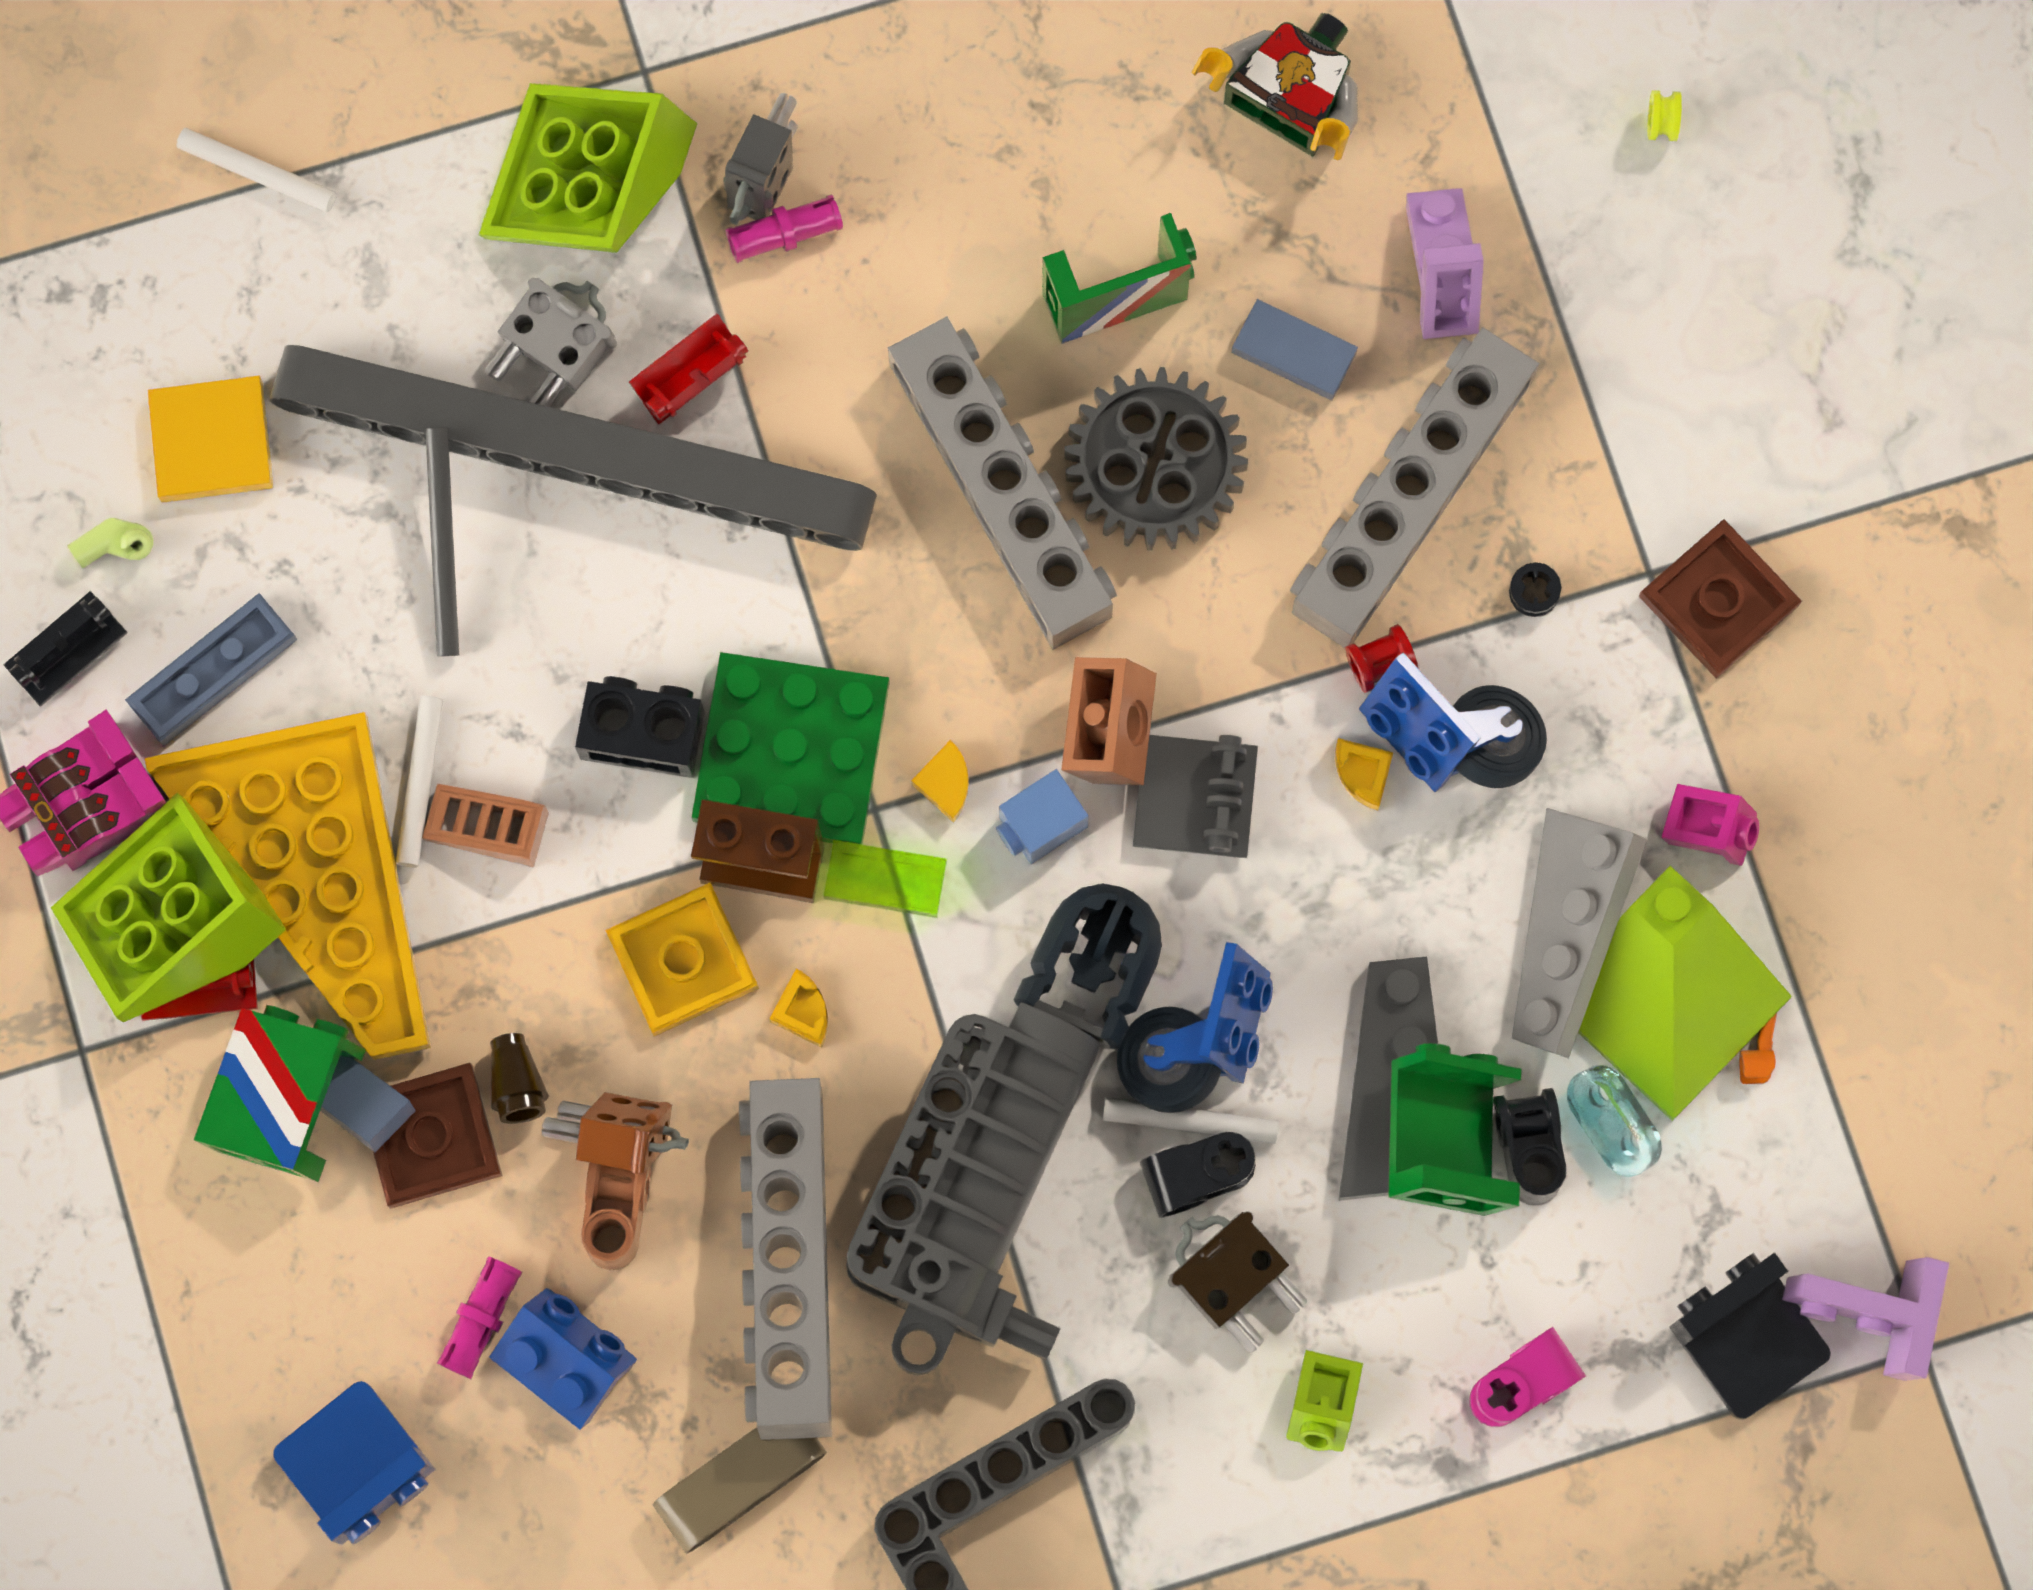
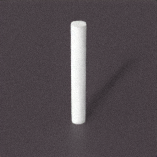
[176,128,336,213]
[396,696,443,868]
[1103,1097,1279,1144]

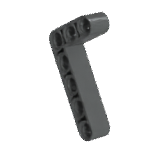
[875,1379,1135,1590]

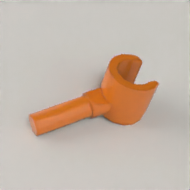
[1739,1013,1777,1084]

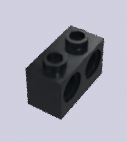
[575,676,705,778]

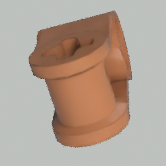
[581,1163,652,1270]

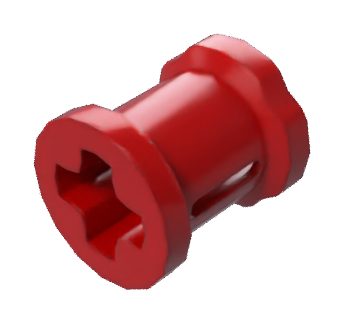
[1345,624,1418,693]

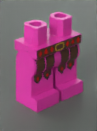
[0,709,166,877]

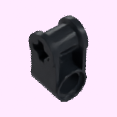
[1493,1088,1566,1206]
[1139,1132,1256,1218]

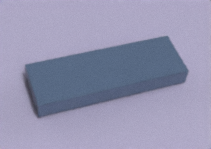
[125,593,297,747]

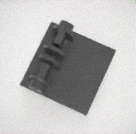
[1133,735,1258,858]

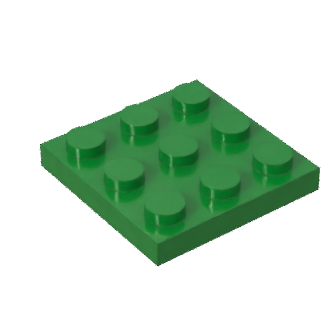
[691,652,890,848]

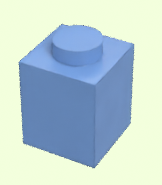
[996,769,1089,864]

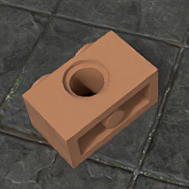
[1061,657,1157,785]

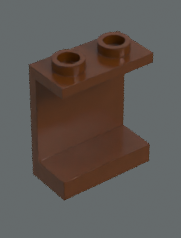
[691,799,824,903]

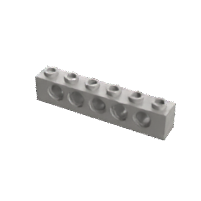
[888,316,1117,650]
[1290,327,1540,648]
[739,1078,832,1440]

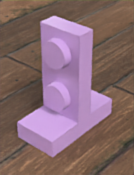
[1406,188,1484,339]
[1782,1257,1949,1381]

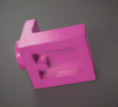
[1661,784,1759,866]

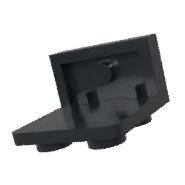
[1669,1252,1831,1420]

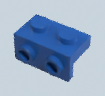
[489,1288,637,1430]

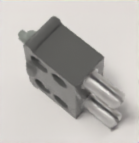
[723,93,797,225]

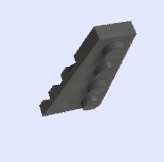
[1338,956,1438,1201]

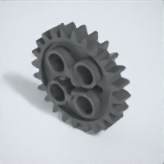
[1064,367,1248,551]

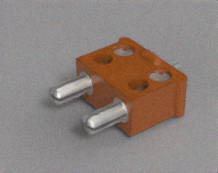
[542,1092,689,1174]

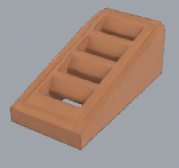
[422,784,549,867]

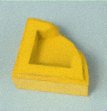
[1335,738,1393,811]
[911,740,969,823]
[770,968,828,1048]

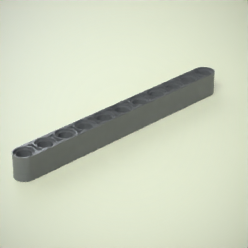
[269,345,877,551]

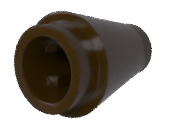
[490,1033,549,1124]

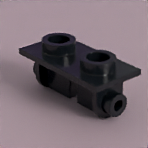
[3,591,128,707]

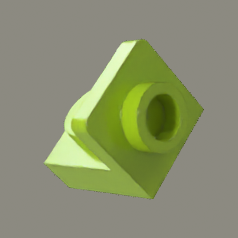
[1286,1350,1363,1452]

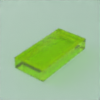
[823,840,947,918]

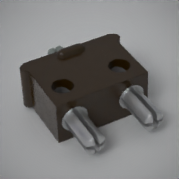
[1168,1212,1307,1353]

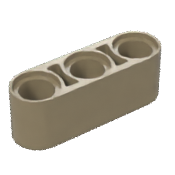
[652,1427,827,1554]

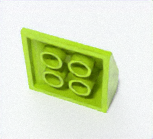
[479,83,698,253]
[50,793,286,1023]
[1578,866,1792,1121]

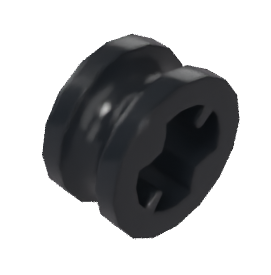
[1509,562,1562,617]

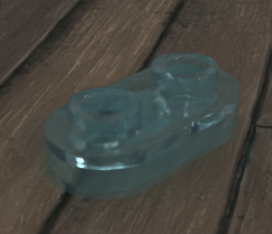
[1567,1065,1662,1177]

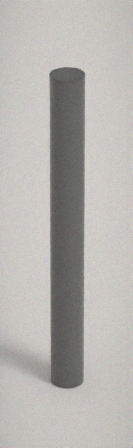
[425,428,460,657]

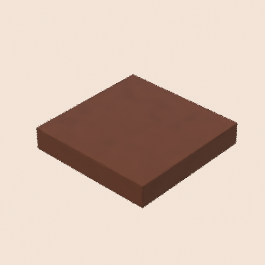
[1639,519,1802,678]
[373,1063,503,1209]

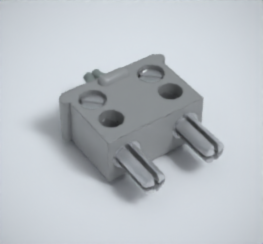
[485,277,617,407]

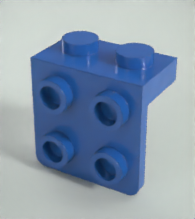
[273,1381,436,1545]

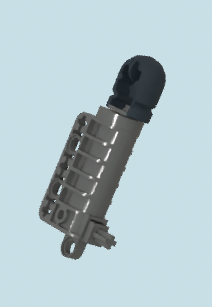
[846,883,1162,1375]

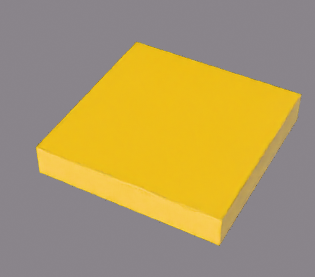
[148,375,274,503]
[605,882,759,1036]

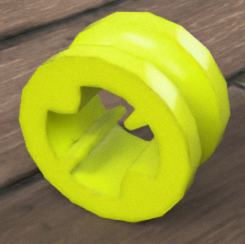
[1647,90,1682,141]

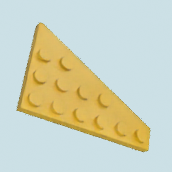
[144,712,431,1060]

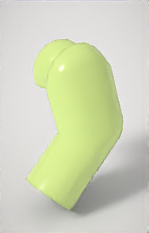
[67,518,153,569]

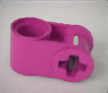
[1469,1327,1586,1427]

